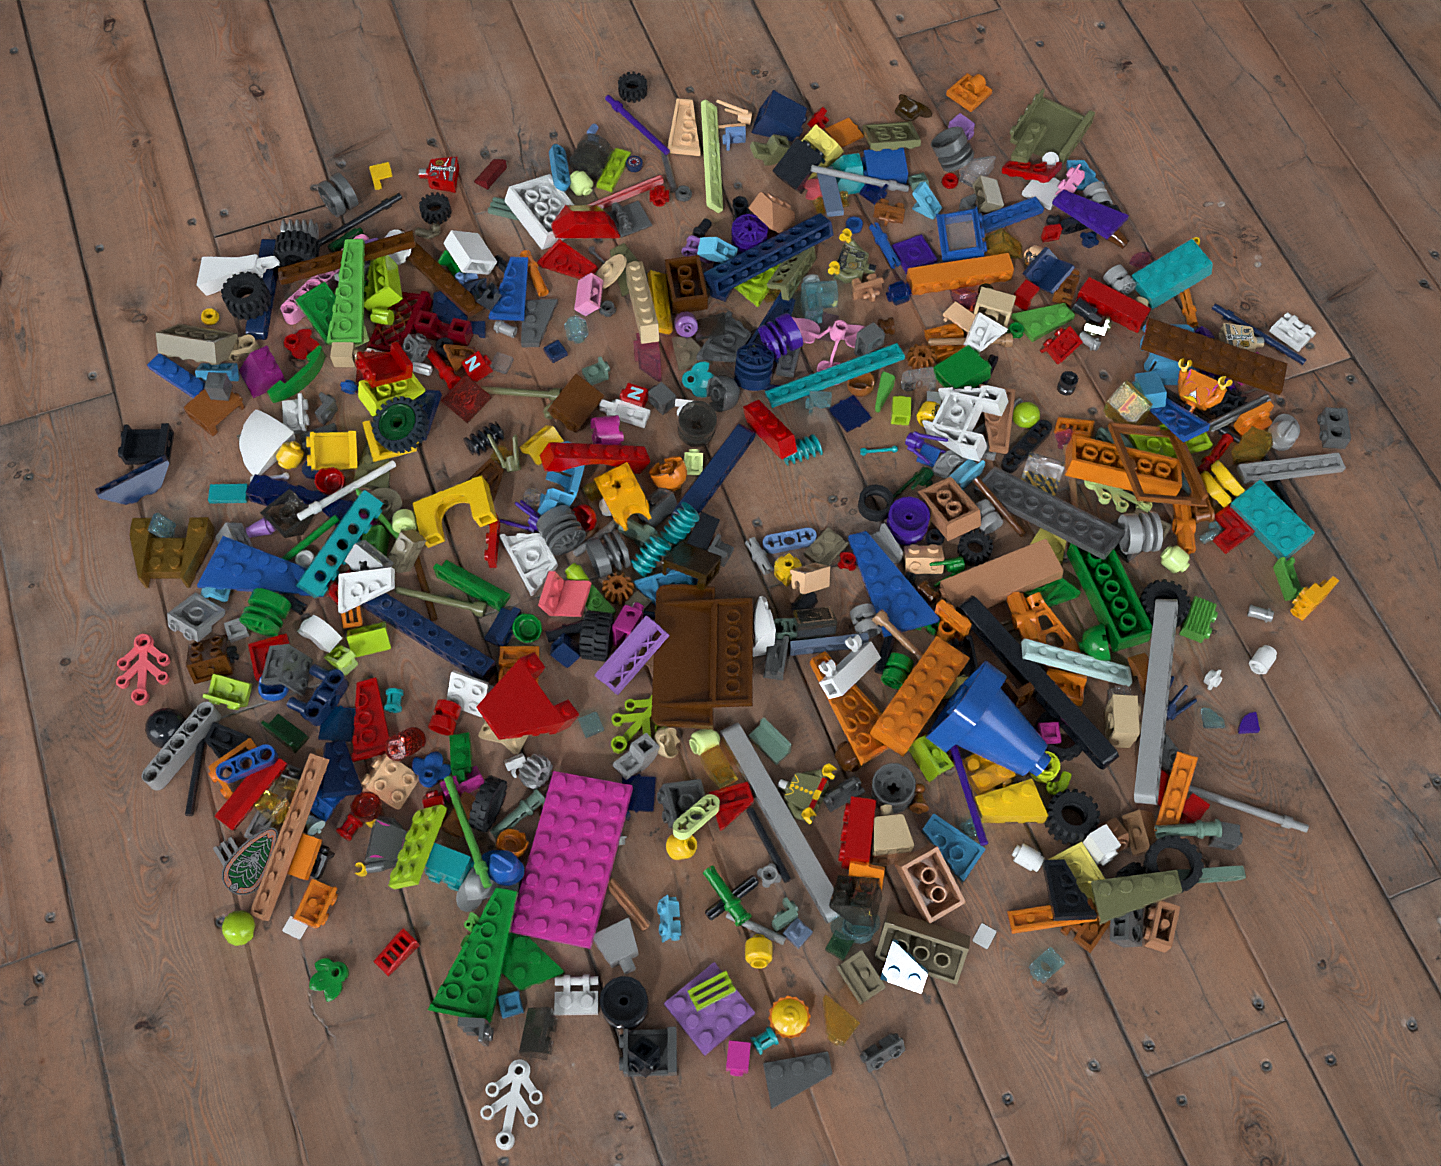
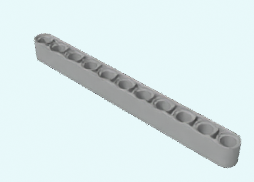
[1134,599,1178,805]
[719,722,846,924]

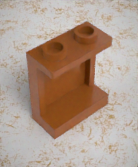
[183,389,245,437]

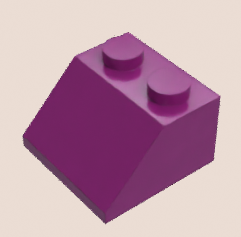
[238,345,286,398]

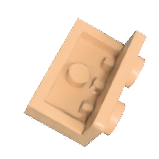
[903,544,944,574]

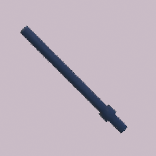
[1212,303,1307,365]

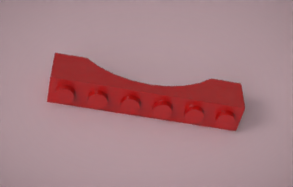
[539,442,650,474]

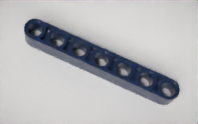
[246,239,279,340]
[671,423,756,520]

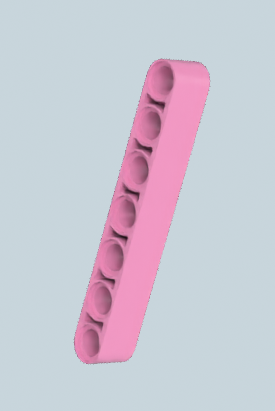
[280,234,369,325]

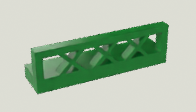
[433,560,511,611]

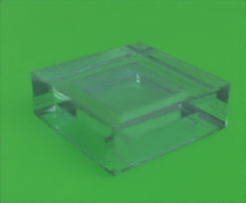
[578,712,604,738]

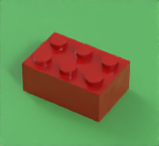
[838,796,876,869]

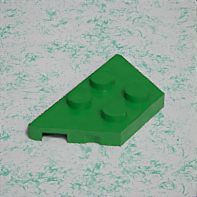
[1023,578,1081,607]
[502,933,565,991]

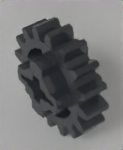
[1208,387,1248,425]

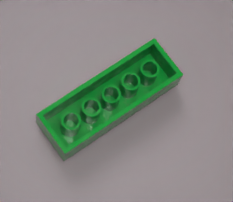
[1066,543,1153,653]

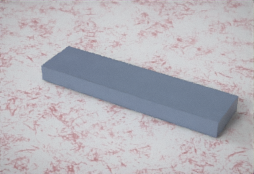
[816,166,844,217]
[789,633,869,656]

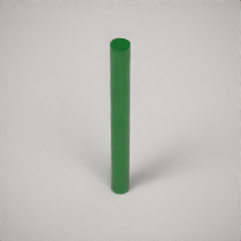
[281,515,340,561]

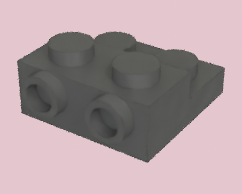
[657,779,709,828]

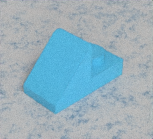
[912,182,942,219]

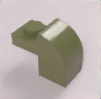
[750,134,790,166]

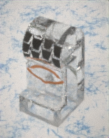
[901,367,937,391]

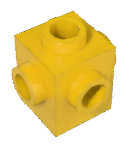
[774,553,802,587]

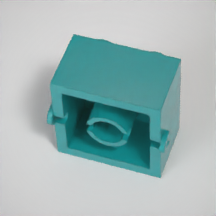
[424,843,475,891]

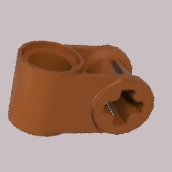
[1188,491,1215,524]

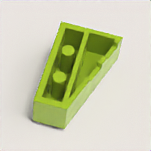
[364,255,403,314]

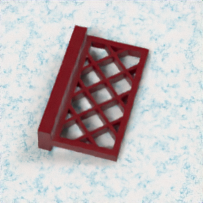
[367,291,433,352]

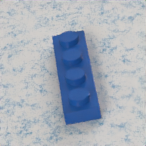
[980,197,1044,234]
[147,353,205,398]

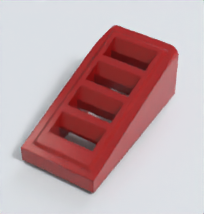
[373,928,420,977]

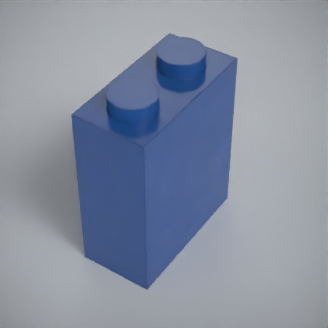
[861,147,908,187]

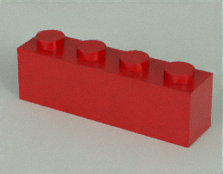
[1076,277,1151,333]
[743,399,797,460]

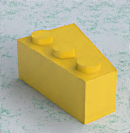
[974,779,1048,823]

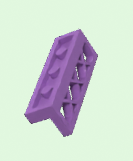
[595,616,670,695]

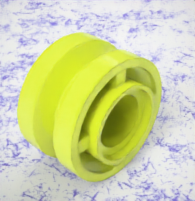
[1029,751,1060,783]

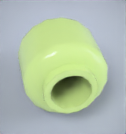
[569,170,593,196]
[392,509,417,533]
[1160,545,1190,573]
[689,729,720,756]

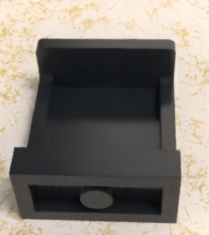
[772,138,826,194]
[118,423,174,465]

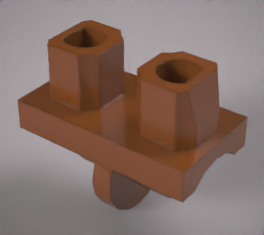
[873,198,906,227]

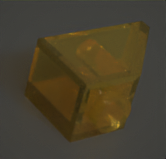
[985,228,1023,259]
[253,790,290,825]
[822,995,860,1047]

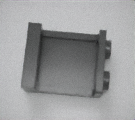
[619,1027,677,1077]

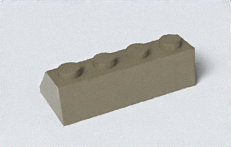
[155,323,238,365]
[874,910,971,985]

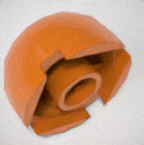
[649,456,687,491]

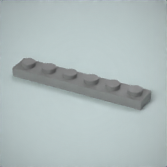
[1236,453,1346,484]

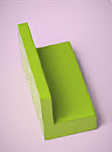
[347,621,391,658]
[908,735,954,782]

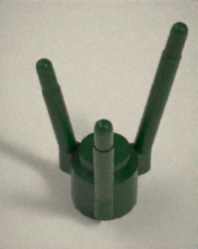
[893,467,934,498]

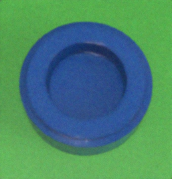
[846,216,863,234]

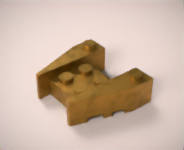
[129,517,215,588]

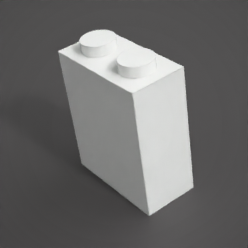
[444,230,497,275]

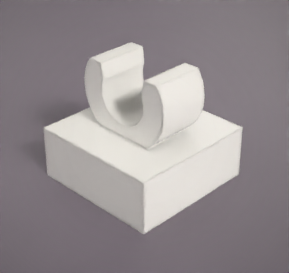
[675,399,695,417]
[504,753,526,778]

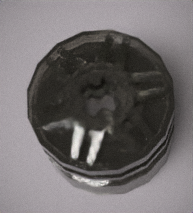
[569,133,613,180]
[677,400,717,447]

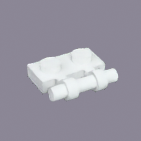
[1269,312,1316,352]
[554,974,599,1016]

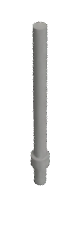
[810,165,909,192]
[1188,785,1309,833]

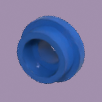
[340,380,359,394]

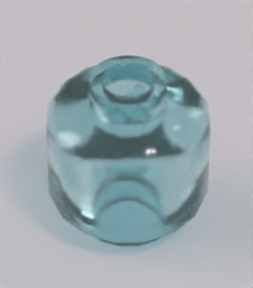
[564,316,589,344]

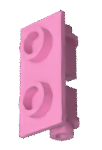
[1055,164,1085,195]

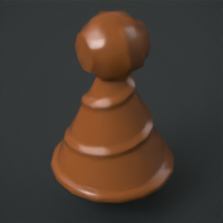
[909,783,929,814]

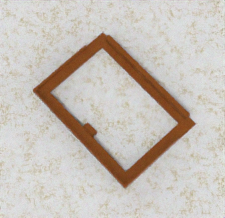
[1108,422,1208,507]

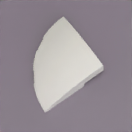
[239,410,296,477]
[753,596,776,657]

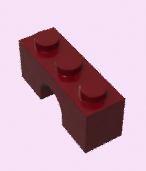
[414,310,473,346]

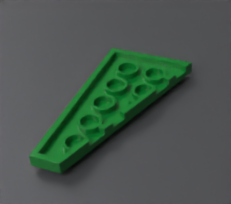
[427,888,519,1023]

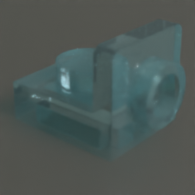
[805,391,832,415]
[148,513,176,538]

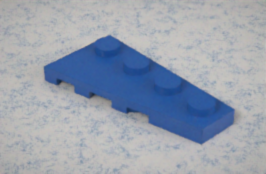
[489,257,528,321]
[1149,398,1210,443]

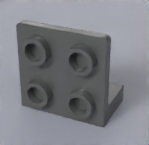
[261,644,313,696]

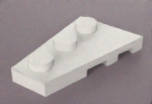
[338,567,395,614]

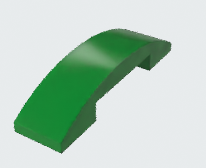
[267,345,326,403]

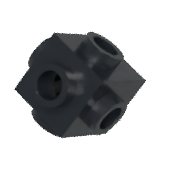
[628,1036,661,1078]

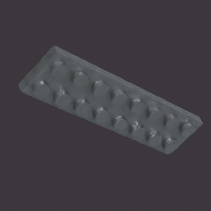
[974,467,1125,560]

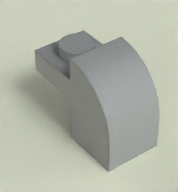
[613,733,659,780]

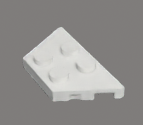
[499,533,558,596]

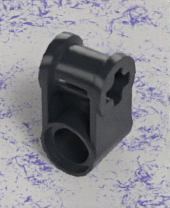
[732,196,751,222]

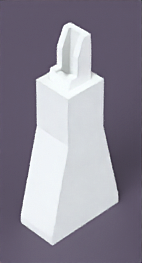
[197,254,280,296]

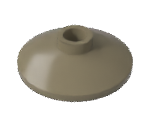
[365,488,402,522]

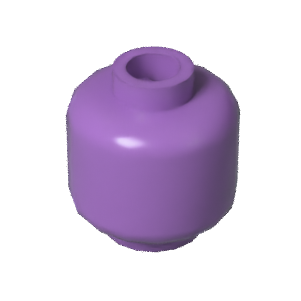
[674,312,698,338]

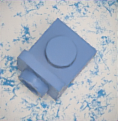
[722,126,746,151]

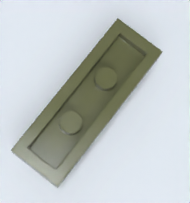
[1011,122,1047,163]

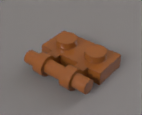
[1060,906,1111,953]

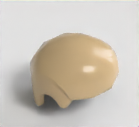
[653,726,680,758]

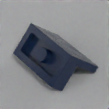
[484,607,522,647]

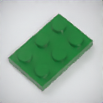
[295,281,336,345]

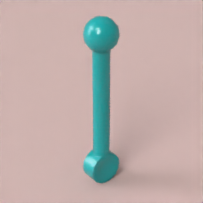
[860,446,898,456]

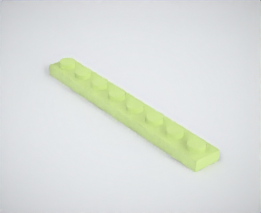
[701,99,723,213]

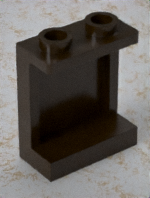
[661,541,722,591]

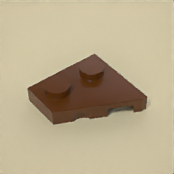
[465,458,504,504]

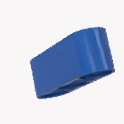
[216,744,278,783]

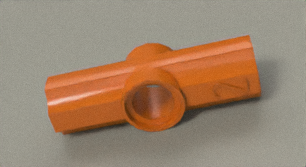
[1172,504,1196,554]
[1007,591,1041,643]

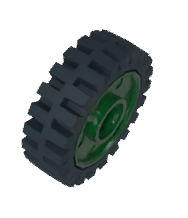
[372,396,429,453]

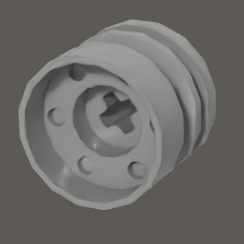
[1117,511,1163,554]

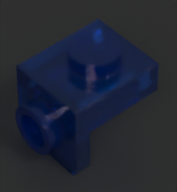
[859,184,888,205]

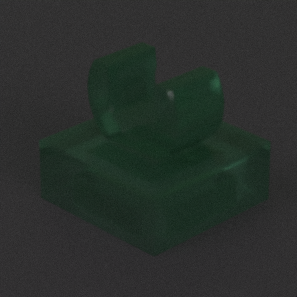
[825,930,854,961]

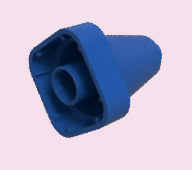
[925,660,1051,777]

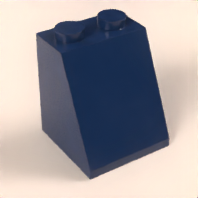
[751,90,807,142]

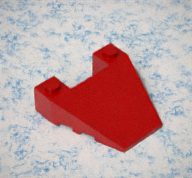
[476,652,579,740]

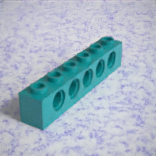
[296,490,383,598]

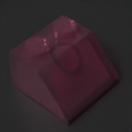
[633,333,662,382]

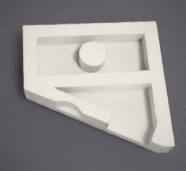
[963,312,1008,352]

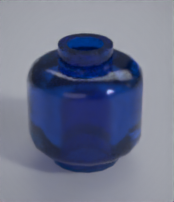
[885,280,912,306]

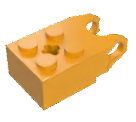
[594,462,652,531]

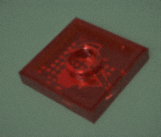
[440,375,492,424]

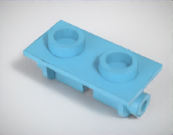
[657,895,682,942]

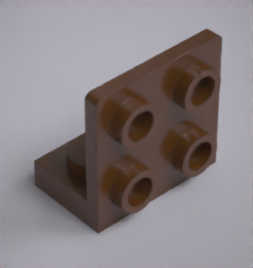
[186,634,234,684]

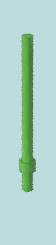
[444,776,492,889]

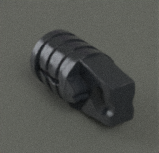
[1071,297,1103,324]

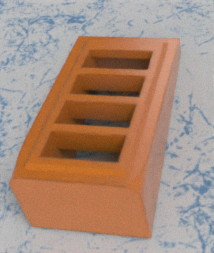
[1054,417,1095,439]

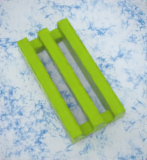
[687,971,736,1012]

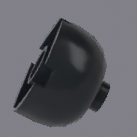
[145,708,186,748]

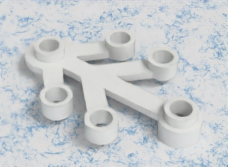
[480,1059,543,1150]

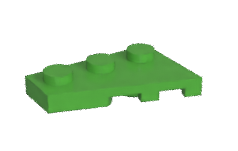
[1011,303,1075,342]

